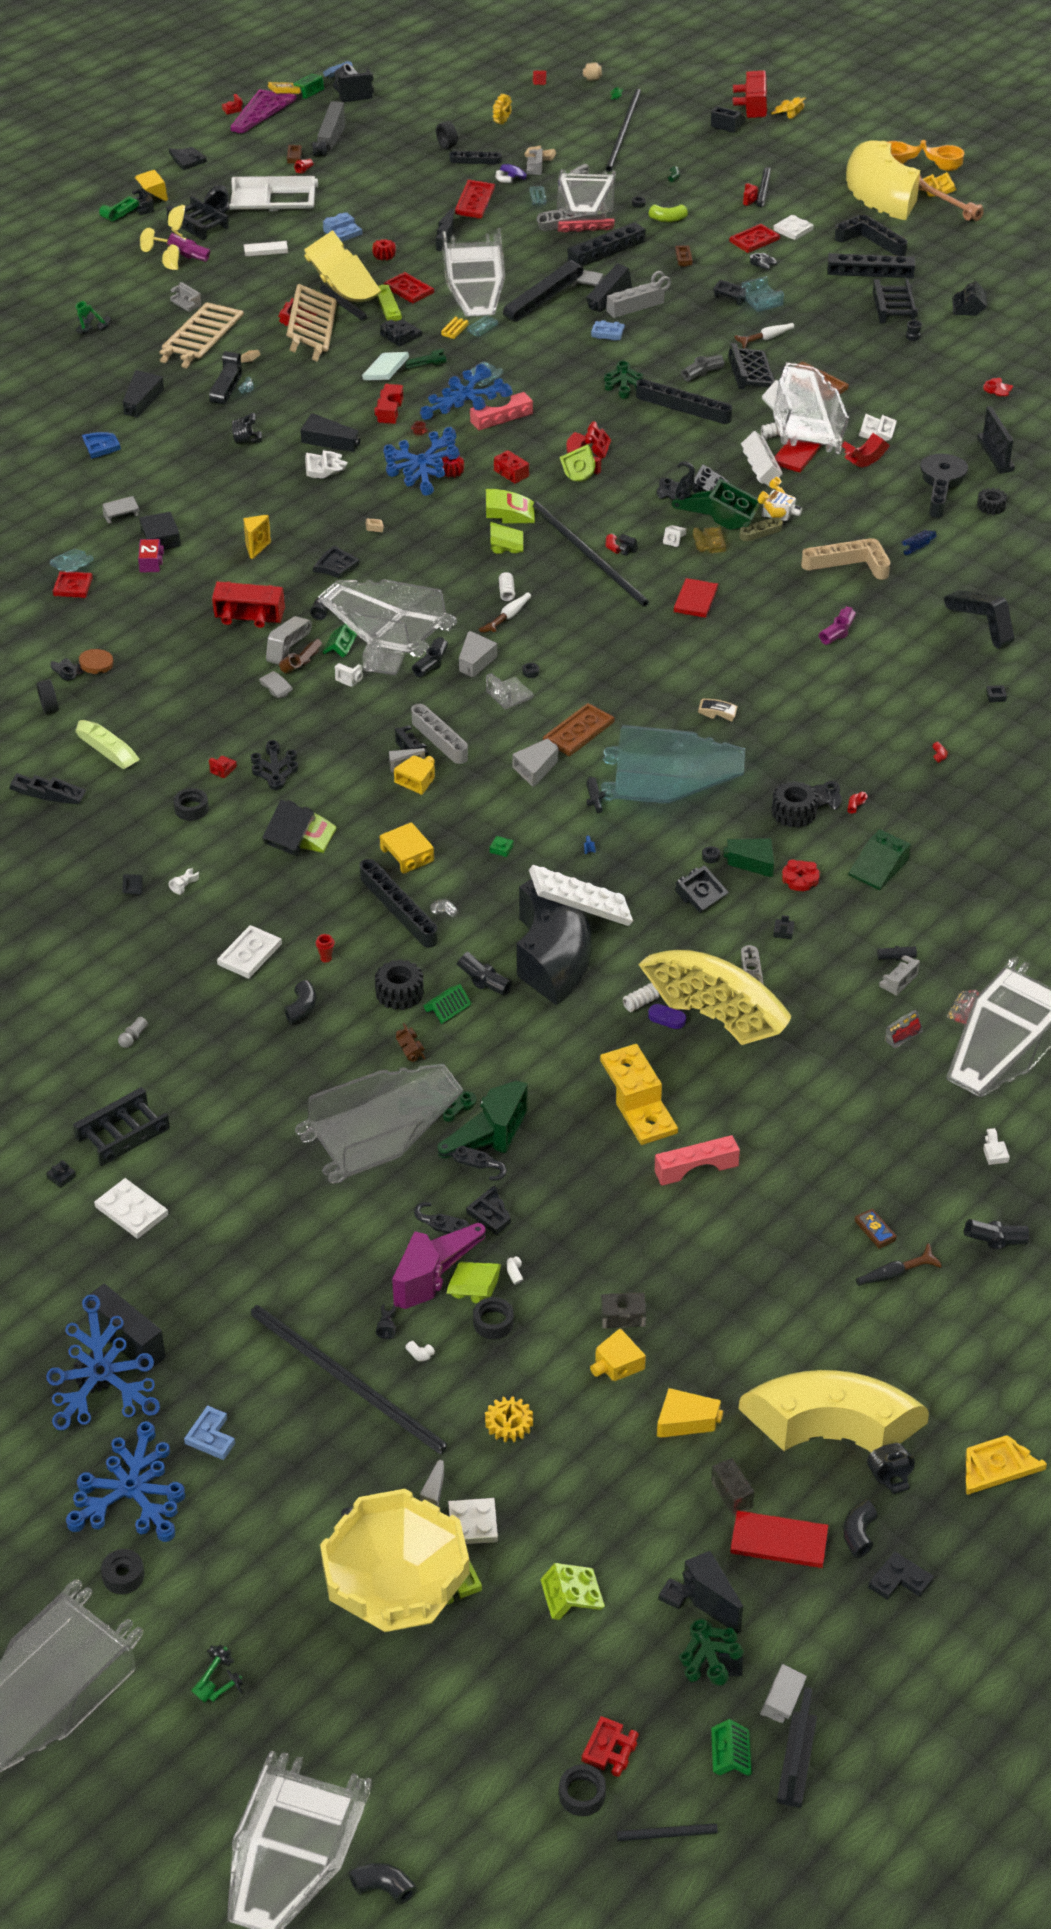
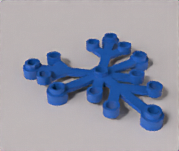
[420,364,513,419]
[383,427,460,495]
[46,1295,160,1431]
[66,1422,185,1542]

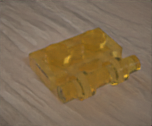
[693,527,726,553]

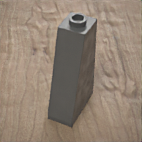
[317,101,345,151]

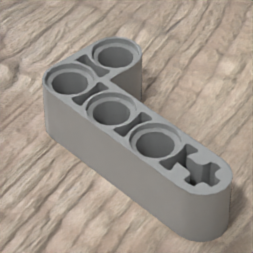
[266,616,312,665]

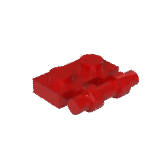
[585,422,611,459]
[581,1716,639,1777]

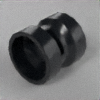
[312,141,327,156]
[906,320,922,341]
[310,597,330,620]

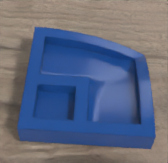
[82,432,121,459]

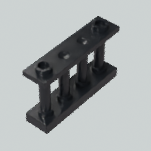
[166,196,229,240]
[872,279,918,323]
[73,1087,170,1166]

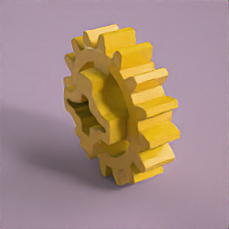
[492,94,512,124]
[485,1397,533,1442]

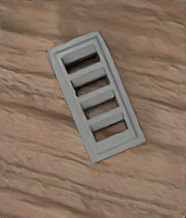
[389,748,425,773]
[420,1460,444,1507]

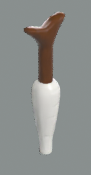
[734,323,794,349]
[479,592,531,632]

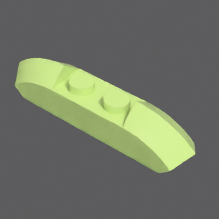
[76,720,140,769]

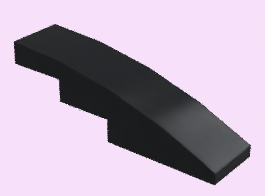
[436,209,454,251]
[9,773,86,804]

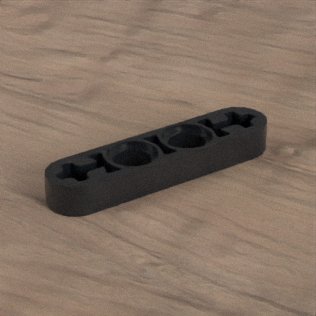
[449,151,502,164]

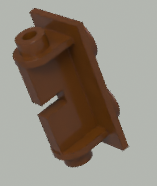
[396,1023,426,1062]

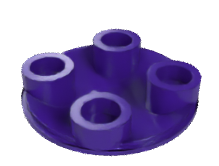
[500,164,527,180]

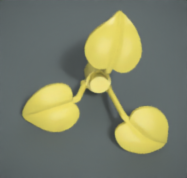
[140,205,187,270]

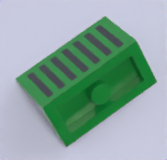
[293,74,324,98]
[322,623,357,658]
[423,984,471,1024]
[711,1719,751,1776]

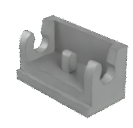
[527,148,543,175]
[572,270,603,287]
[170,282,201,312]
[103,496,139,524]
[879,955,920,996]
[760,1664,807,1723]

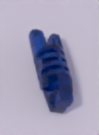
[901,530,937,555]

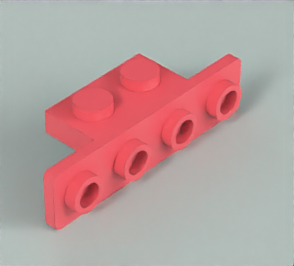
[558,213,615,232]

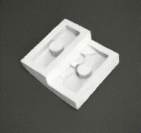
[859,414,896,441]

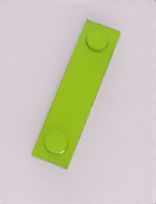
[376,285,402,321]

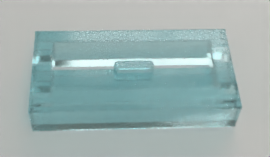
[529,186,546,205]
[467,315,498,337]

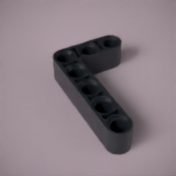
[835,215,908,256]
[944,590,1014,649]

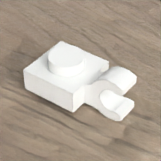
[983,1128,1010,1165]

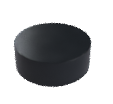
[632,196,646,208]
[522,663,539,678]
[702,846,720,863]

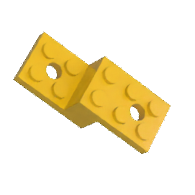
[600,1044,678,1145]

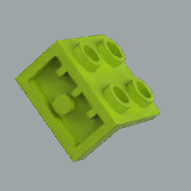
[540,1563,605,1620]

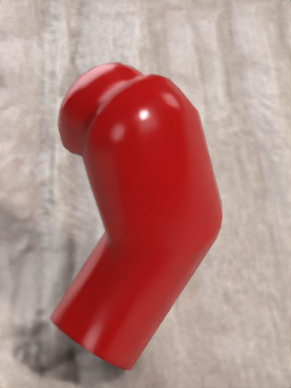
[847,792,868,814]

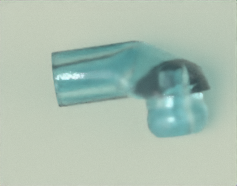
[238,377,254,393]

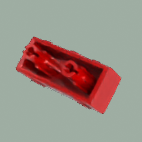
[733,70,767,118]
[212,581,285,628]

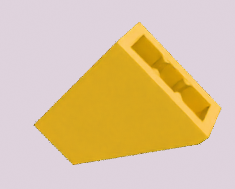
[657,1388,723,1438]

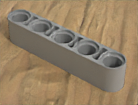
[537,202,607,231]
[411,704,468,764]

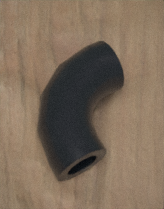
[284,980,317,1025]
[843,1499,878,1559]
[348,1863,418,1904]

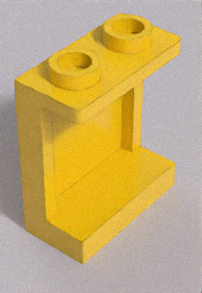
[380,822,434,874]

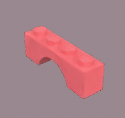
[470,392,533,430]
[654,1135,740,1186]

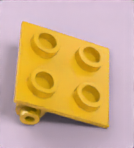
[771,97,806,119]

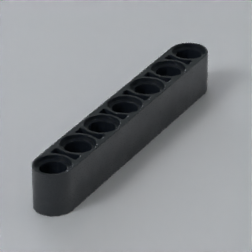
[503,261,584,322]
[636,379,732,424]
[360,859,438,948]

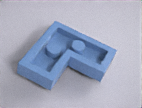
[184,1406,235,1460]

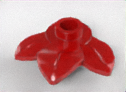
[983,378,1013,396]

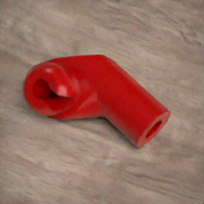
[605,534,621,554]
[932,742,948,763]

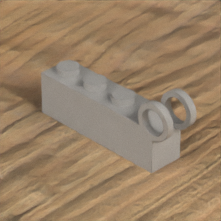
[607,271,671,318]

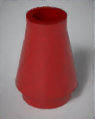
[294,159,313,174]
[315,934,335,962]

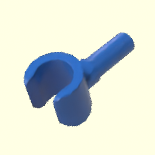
[584,836,596,854]

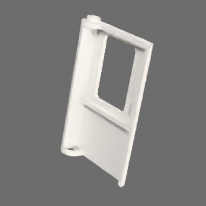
[229,176,318,211]

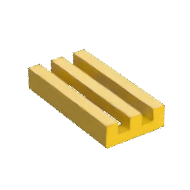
[441,317,468,339]

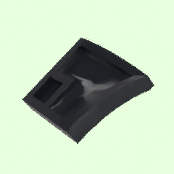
[168,147,207,170]
[313,546,360,579]

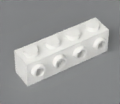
[741,431,783,486]

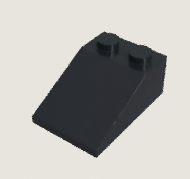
[681,1551,743,1634]

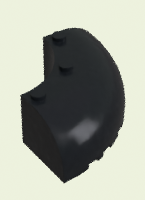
[517,879,592,1006]

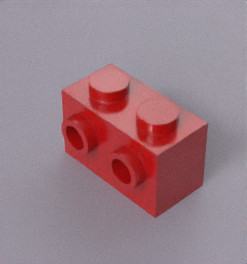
[494,450,529,484]

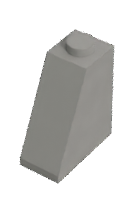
[459,631,497,677]
[513,738,559,787]

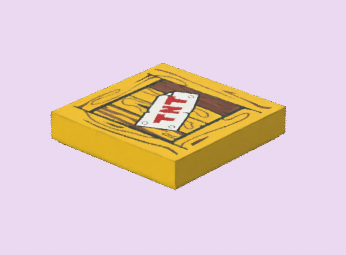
[268,82,300,94]

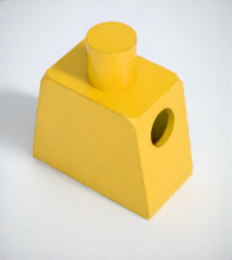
[394,756,435,795]
[590,1328,646,1381]

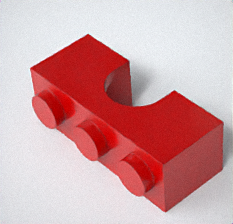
[375,384,404,424]

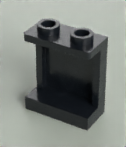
[338,69,374,103]
[139,511,181,550]
[262,800,316,857]

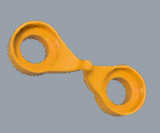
[887,140,964,171]

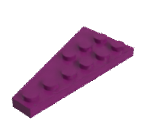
[231,89,297,133]

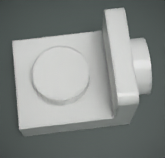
[663,525,687,547]
[335,663,363,687]

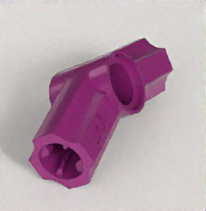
[166,233,210,262]
[819,607,856,645]

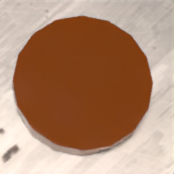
[79,649,113,674]

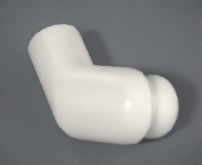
[495,170,513,183]
[507,1257,523,1285]
[405,1341,435,1362]

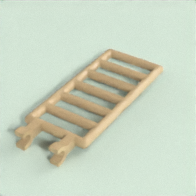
[287,284,337,361]
[160,302,244,368]

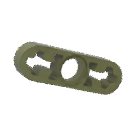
[740,518,783,541]

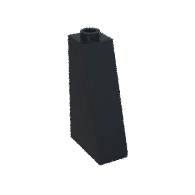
[586,263,633,312]
[123,370,164,418]
[301,413,361,452]

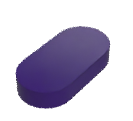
[648,1004,686,1029]

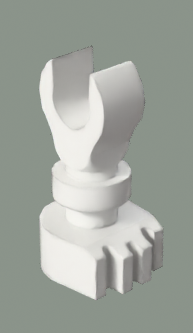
[169,868,199,895]

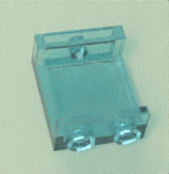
[741,276,784,312]

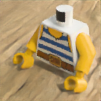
[758,476,802,521]

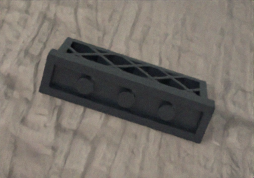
[728,343,775,389]
[977,406,1015,474]
[777,1687,817,1808]

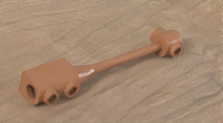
[918,175,984,221]

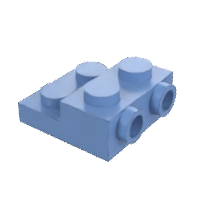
[323,213,362,242]

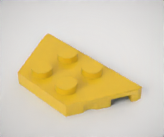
[966,1435,1047,1495]

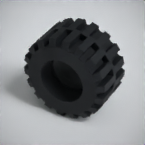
[771,781,818,827]
[375,959,424,1010]

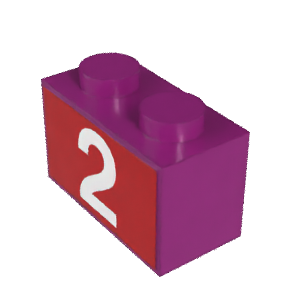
[138,539,164,572]

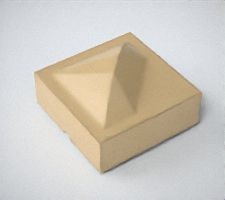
[241,350,261,362]
[365,518,384,532]

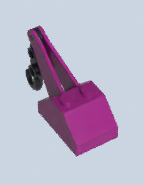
[392,1202,485,1309]

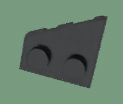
[466,1186,511,1235]

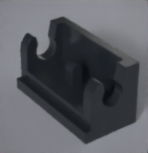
[132,187,154,215]
[713,279,746,306]
[395,726,429,757]

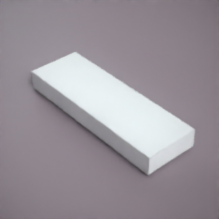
[244,241,288,257]

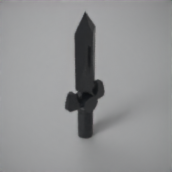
[586,776,606,814]

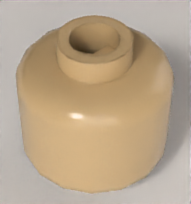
[583,63,602,81]

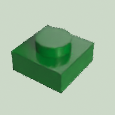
[490,836,513,857]

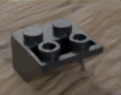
[710,106,746,133]
[952,281,987,316]

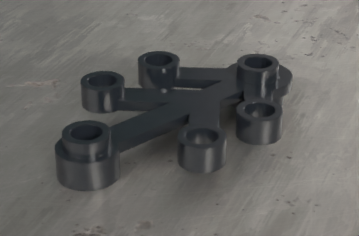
[251,740,298,790]

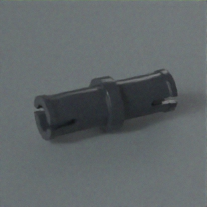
[877,945,917,961]

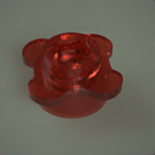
[411,421,428,435]

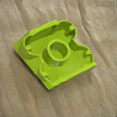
[490,522,523,553]
[446,1262,501,1304]

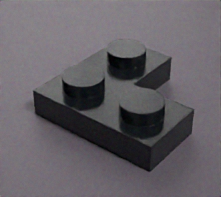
[868,1551,934,1600]

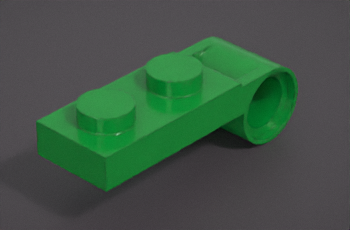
[99,196,139,221]

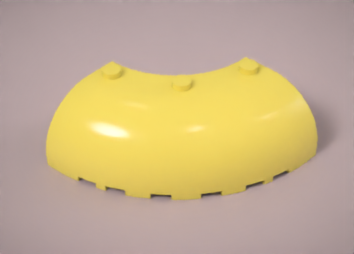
[846,141,920,220]
[304,230,381,302]
[639,950,791,1045]
[739,1370,929,1452]

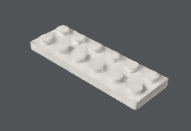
[529,865,633,926]

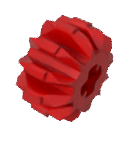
[372,239,396,261]
[441,455,464,478]

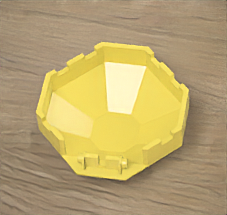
[320,1489,469,1632]

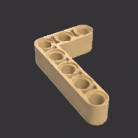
[801,538,890,580]

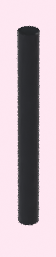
[617,1823,718,1842]

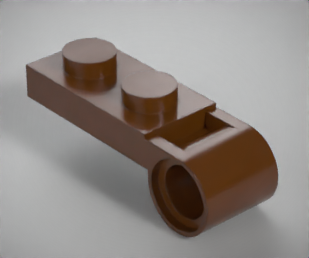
[279,639,322,674]

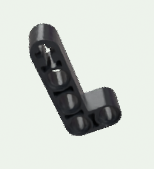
[209,351,242,404]

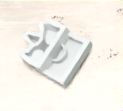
[305,450,347,478]

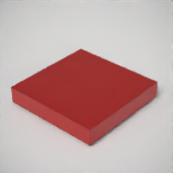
[53,571,93,598]

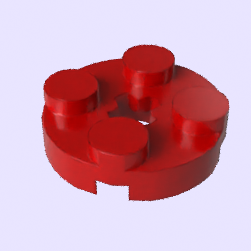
[782,860,820,891]

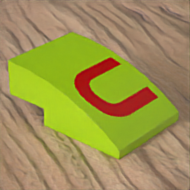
[486,489,535,523]
[300,813,336,853]

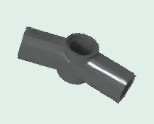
[681,355,724,382]

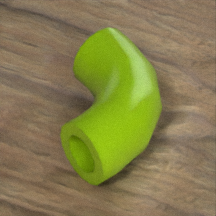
[649,204,688,222]

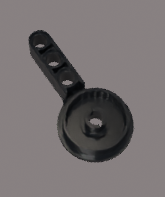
[920,454,968,517]

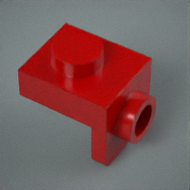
[743,183,758,206]

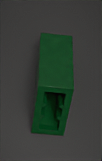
[723,838,774,877]

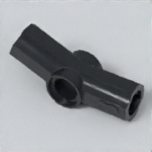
[412,637,448,678]
[456,951,512,996]
[963,1219,1029,1249]

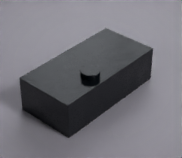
[87,1283,166,1373]

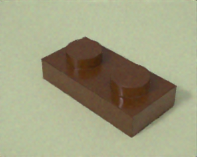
[675,245,693,267]

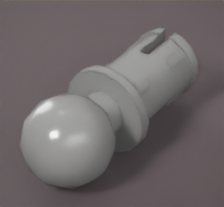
[118,1017,148,1048]

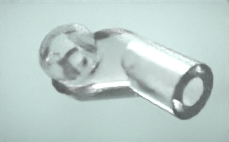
[430,899,459,917]

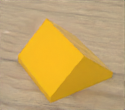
[135,170,168,202]
[243,515,271,559]

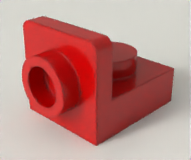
[533,71,546,85]
[222,94,243,115]
[209,756,237,779]

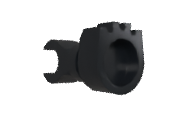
[376,1303,396,1339]

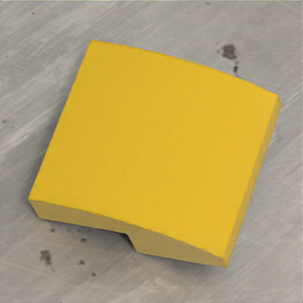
[922,172,956,196]

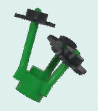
[75,301,111,334]
[191,1645,244,1703]

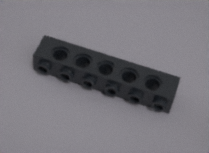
[568,222,646,266]
[827,253,915,279]

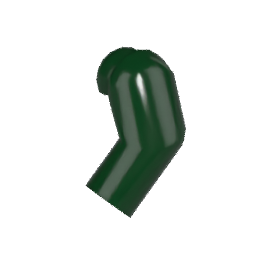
[668,166,680,182]

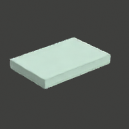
[362,352,409,380]

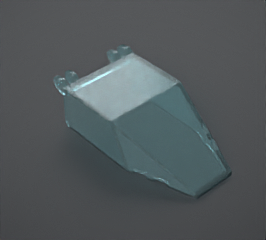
[601,725,745,804]

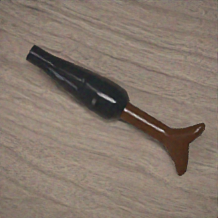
[856,1244,942,1286]

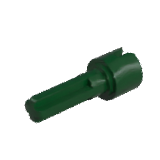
[404,348,447,369]

